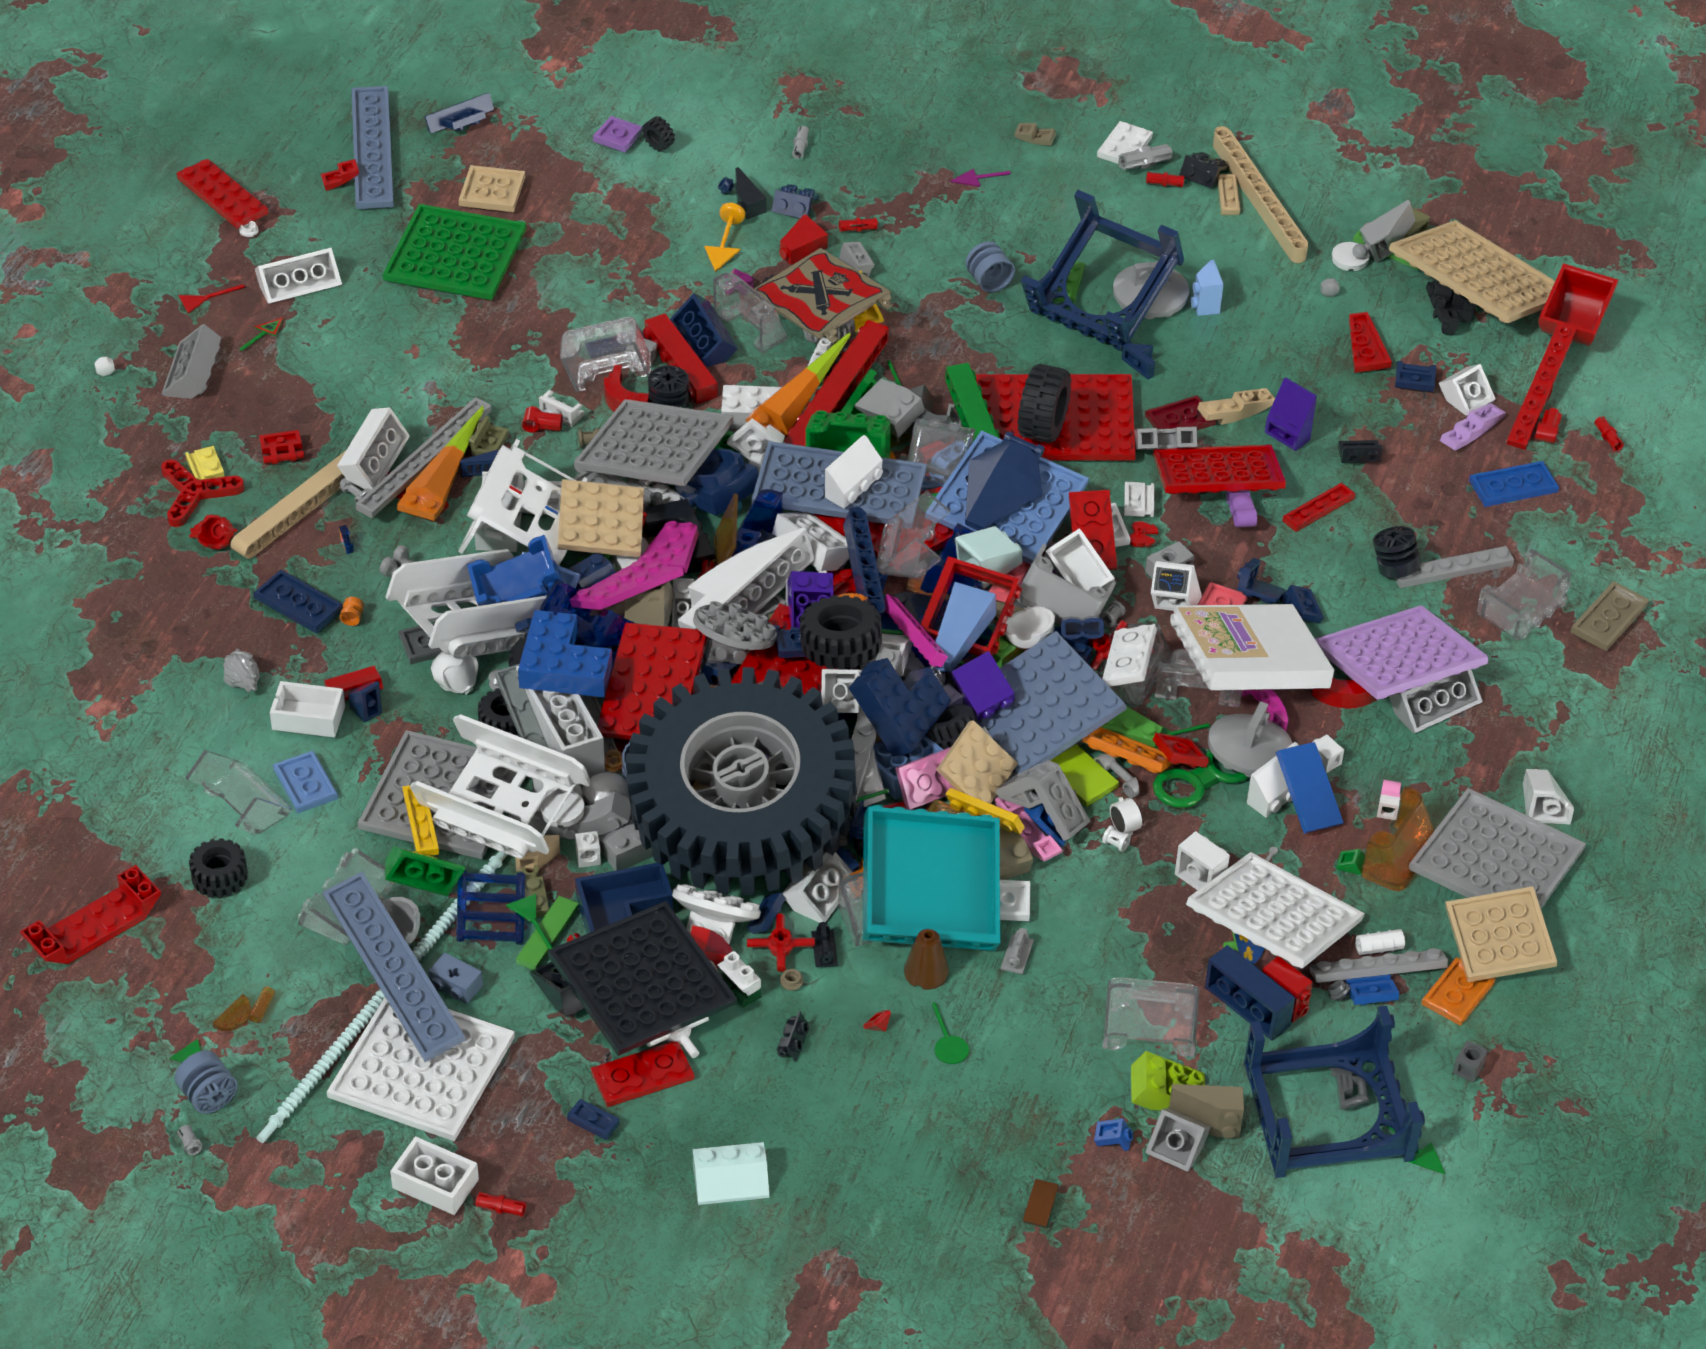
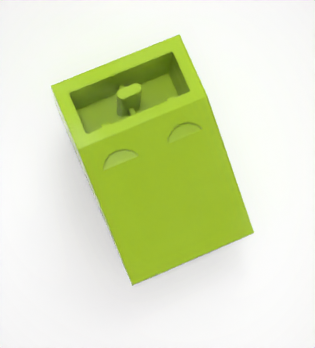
[1131,1051,1205,1111]

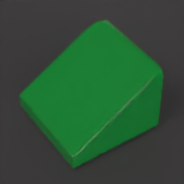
[1336,849,1367,875]

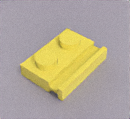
[185,446,225,480]

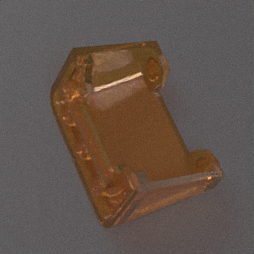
[1361,786,1435,891]

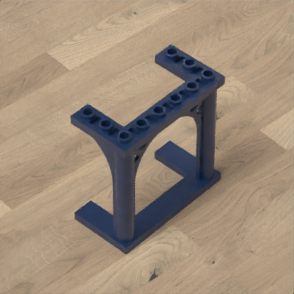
[1021,190,1184,351]
[1244,1006,1425,1178]

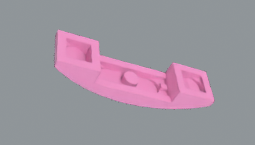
[994,797,1062,861]

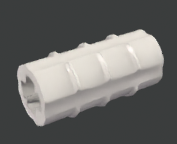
[1356,929,1405,955]

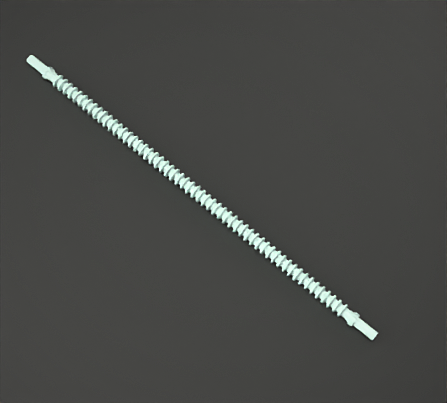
[256,851,508,1143]

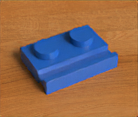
[1346,974,1399,1005]

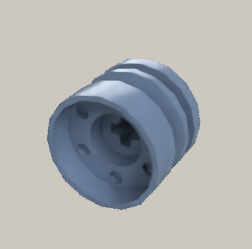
[965,241,1015,293]
[174,1050,238,1114]

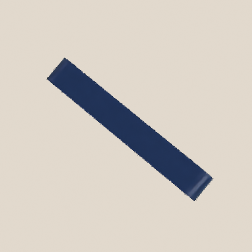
[843,507,885,618]

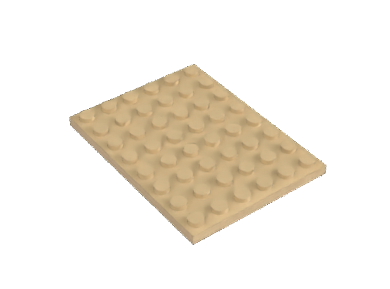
[1389,220,1555,323]

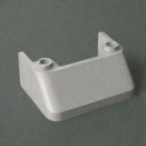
[1017,544,1116,625]

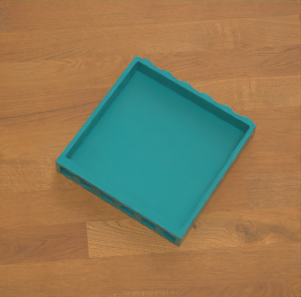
[863,805,1000,951]

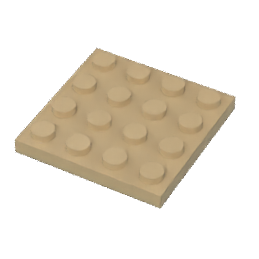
[557,479,644,557]
[1445,886,1557,982]

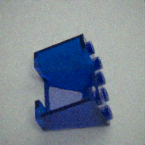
[719,489,783,564]

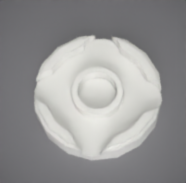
[1332,242,1370,271]
[540,790,585,827]

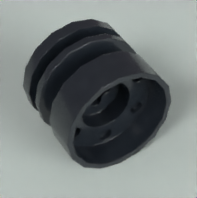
[648,365,689,408]
[1373,526,1421,578]

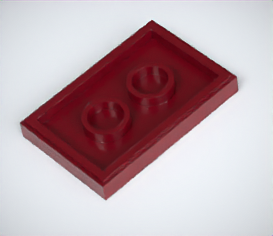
[1145,395,1216,430]

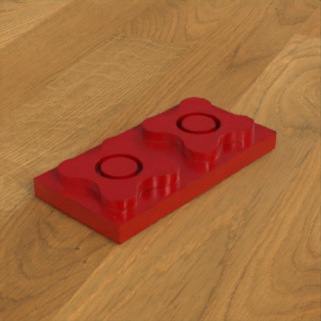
[1068,490,1117,570]
[591,1041,694,1107]

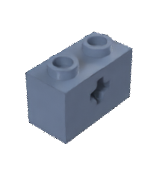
[429,953,483,1004]

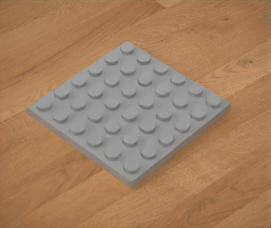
[574,399,734,486]
[358,730,517,859]
[1409,788,1586,909]

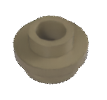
[780,969,803,991]

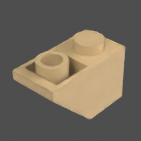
[515,835,560,872]

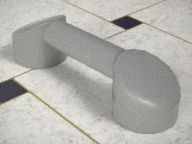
[1094,754,1139,798]

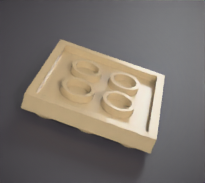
[458,165,525,212]
[936,720,1018,804]

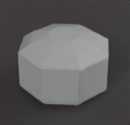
[1320,278,1340,297]

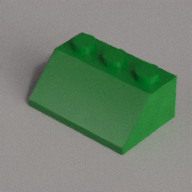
[385,846,465,896]

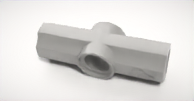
[1118,144,1172,170]

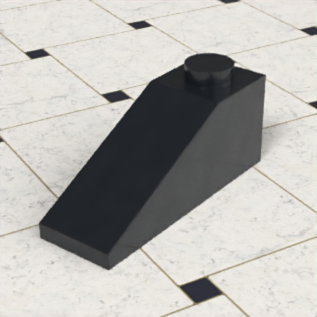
[735,167,766,219]

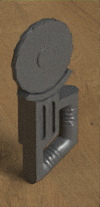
[1328,1061,1369,1110]

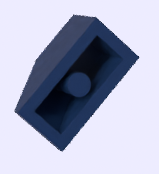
[348,681,382,723]

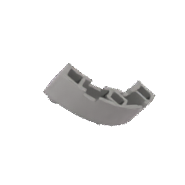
[508,791,631,839]

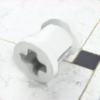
[1102,825,1131,852]

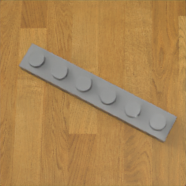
[1394,546,1514,588]
[1310,948,1448,983]

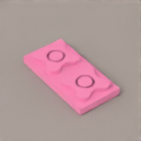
[895,747,956,809]

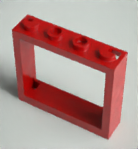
[920,556,1022,657]

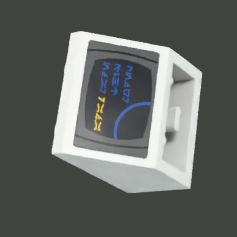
[1151,561,1202,611]

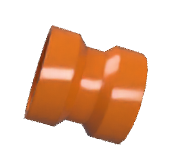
[339,597,364,626]

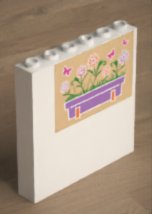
[1170,604,1334,690]

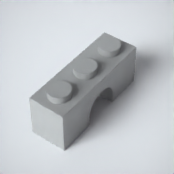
[1134,427,1197,450]

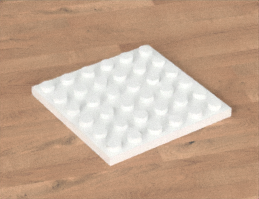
[1186,852,1365,968]
[327,998,515,1141]

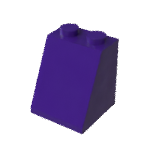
[952,651,1015,720]

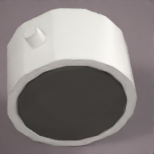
[1110,797,1142,835]

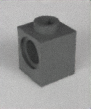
[1453,1040,1488,1083]

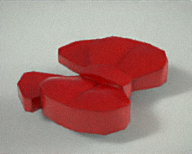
[1129,521,1158,547]

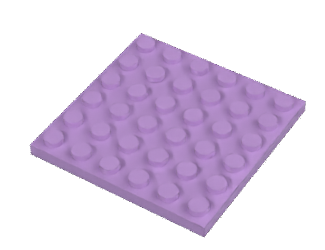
[1315,605,1488,699]

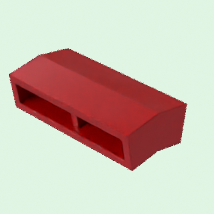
[324,665,384,700]

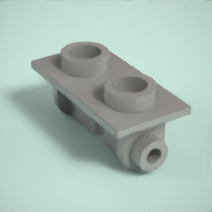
[1001,928,1034,975]

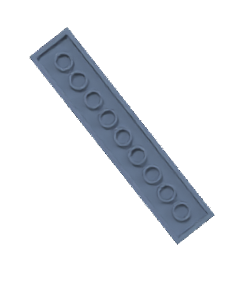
[352,86,394,209]
[322,872,466,1062]

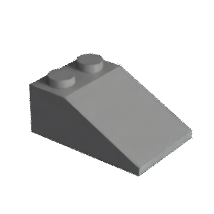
[855,379,925,438]

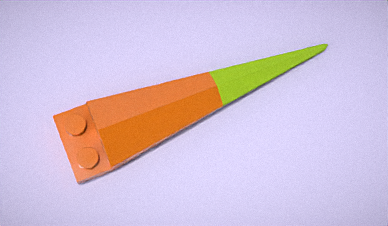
[745,333,851,435]
[397,406,484,521]

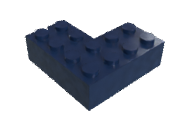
[848,658,951,756]
[575,863,673,934]

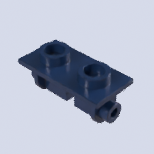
[848,800,868,843]

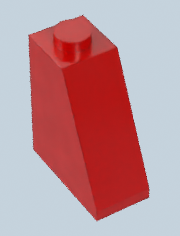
[779,214,828,265]

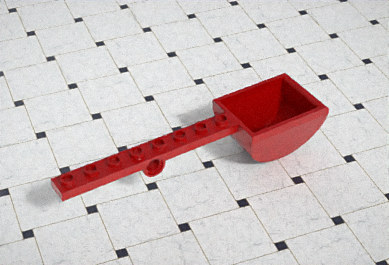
[1506,263,1619,450]

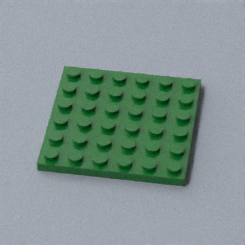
[382,204,527,300]

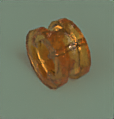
[604,749,622,772]

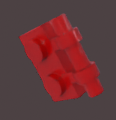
[259,430,304,465]

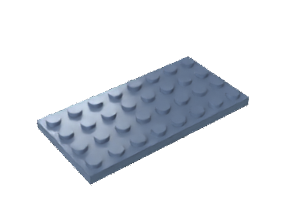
[752,441,927,528]

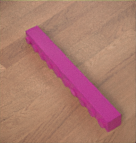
[884,594,948,668]

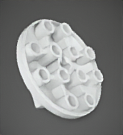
[672,884,761,945]

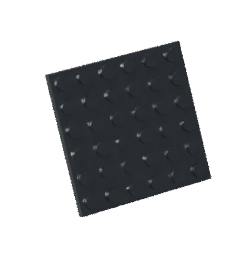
[548,901,737,1056]

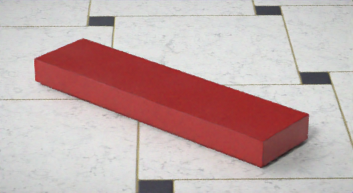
[1282,482,1355,532]

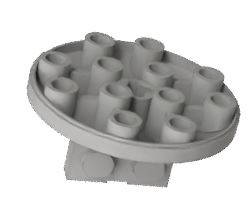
[1113,261,1189,319]
[693,601,777,664]
[1208,701,1293,777]

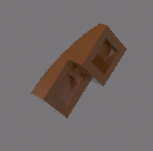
[1023,1179,1059,1229]

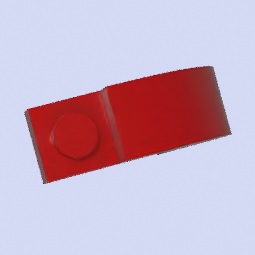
[604,365,649,412]
[1312,678,1378,709]

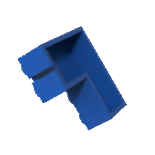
[518,610,612,697]

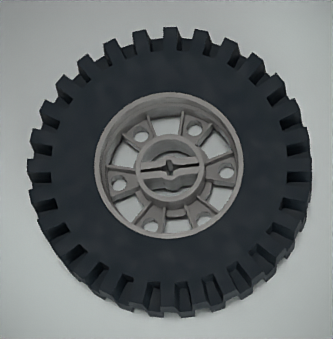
[626,667,857,895]

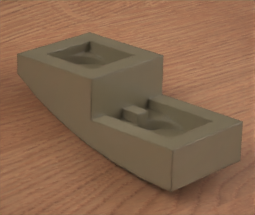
[1014,123,1056,146]

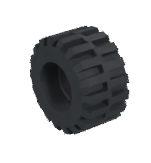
[478,688,520,737]
[926,704,978,750]
[189,838,248,898]

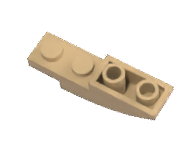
[1197,388,1275,425]

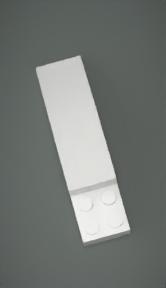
[678,527,815,629]

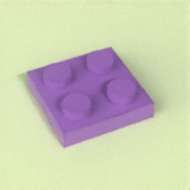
[593,116,643,152]

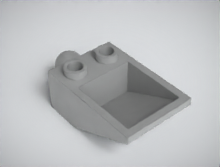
[1352,200,1416,263]

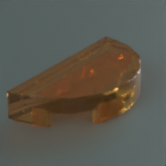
[212,994,251,1031]

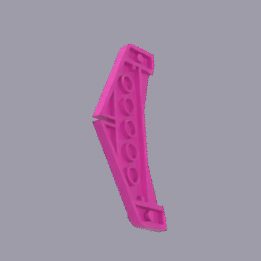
[570,521,699,610]

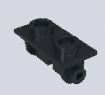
[811,922,838,968]
[777,1011,809,1062]

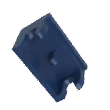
[701,661,740,687]

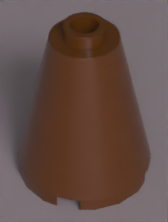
[904,929,949,990]

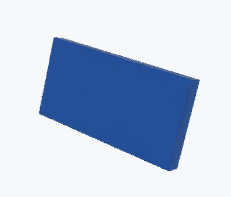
[1469,461,1559,507]
[1275,742,1344,834]

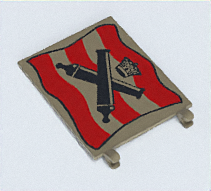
[749,248,893,343]

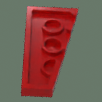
[1348,312,1392,373]

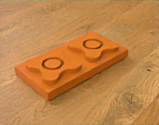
[1082,727,1173,773]

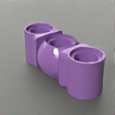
[1226,490,1257,527]

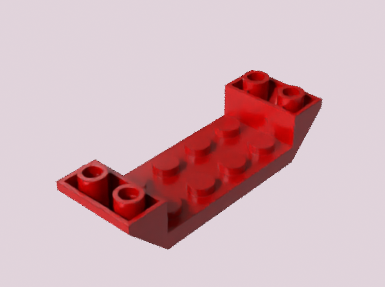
[20,865,161,964]

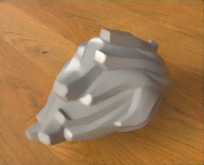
[223,649,260,693]

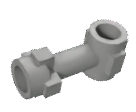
[339,478,370,503]

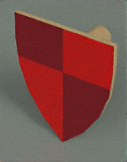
[690,925,733,968]

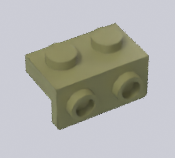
[469,416,509,456]

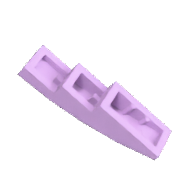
[1440,403,1506,450]

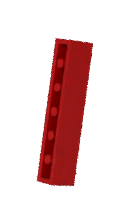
[643,313,718,404]

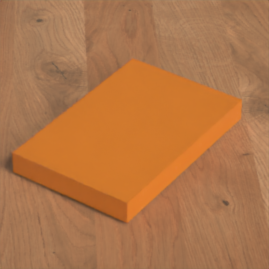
[1421,957,1496,1026]

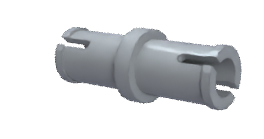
[792,126,809,159]

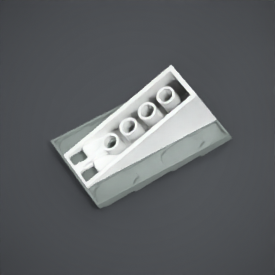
[495,664,622,787]

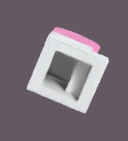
[1377,780,1401,820]

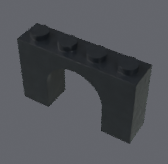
[643,498,716,575]

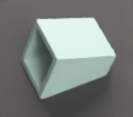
[955,526,1023,588]

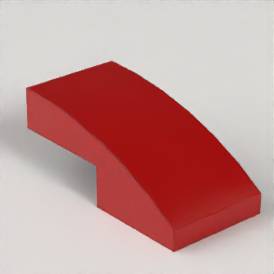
[321,159,359,191]

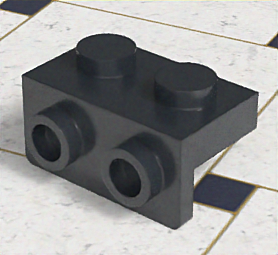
[1338,440,1383,463]

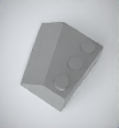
[598,812,653,871]

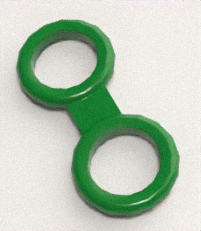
[1153,750,1249,808]

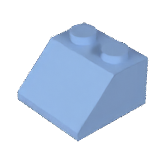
[1191,260,1223,316]

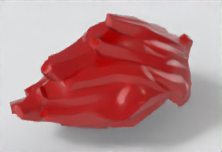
[189,514,237,550]

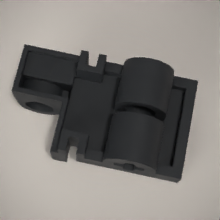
[1426,281,1475,335]

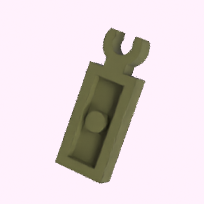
[521,865,549,917]

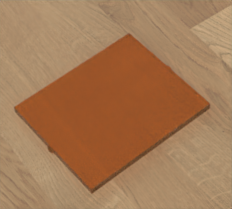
[713,494,738,567]

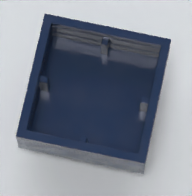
[675,449,759,516]

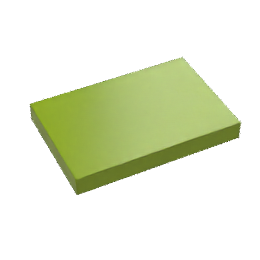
[1050,744,1119,807]

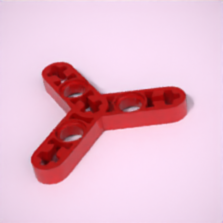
[161,459,244,527]

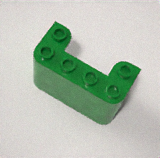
[806,410,890,459]

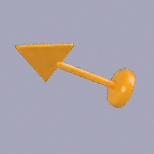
[704,203,745,272]

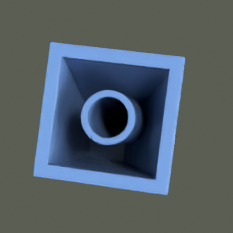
[933,582,997,672]

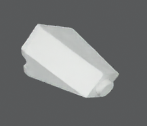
[1523,769,1574,824]

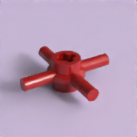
[1087,620,1128,672]
[747,914,815,972]

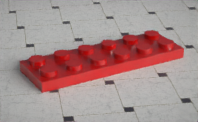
[176,159,269,229]

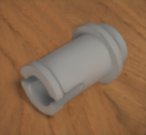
[177,1125,202,1155]

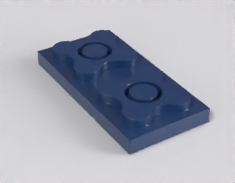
[253,570,343,634]

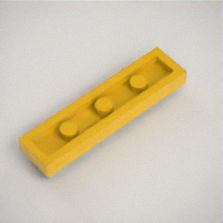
[402,785,439,856]
[946,788,1025,834]

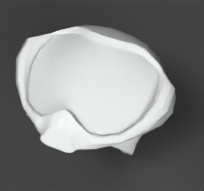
[431,652,478,695]

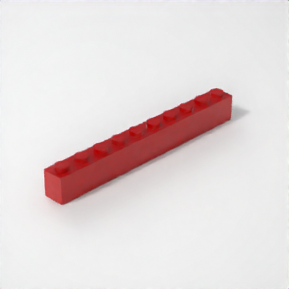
[783,320,889,446]

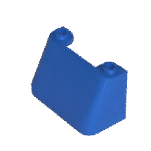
[467,535,566,606]

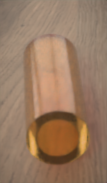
[248,987,276,1023]

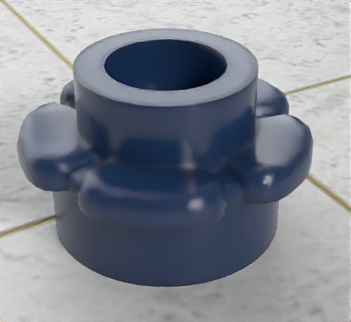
[718,177,734,194]

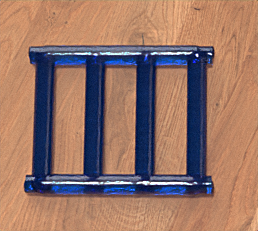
[456,870,525,945]

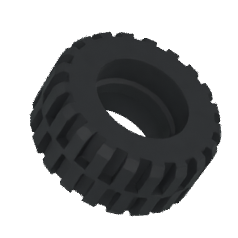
[1017,364,1071,443]
[800,595,882,670]

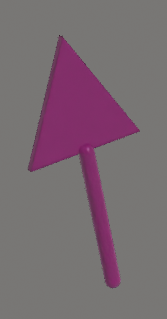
[950,169,1011,187]

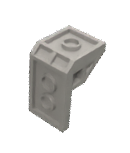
[995,760,1090,841]

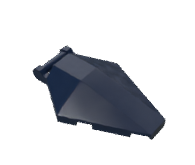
[965,431,1045,531]

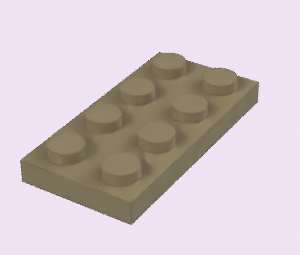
[1570,581,1649,651]

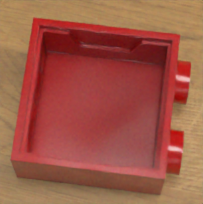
[1262,956,1313,1023]

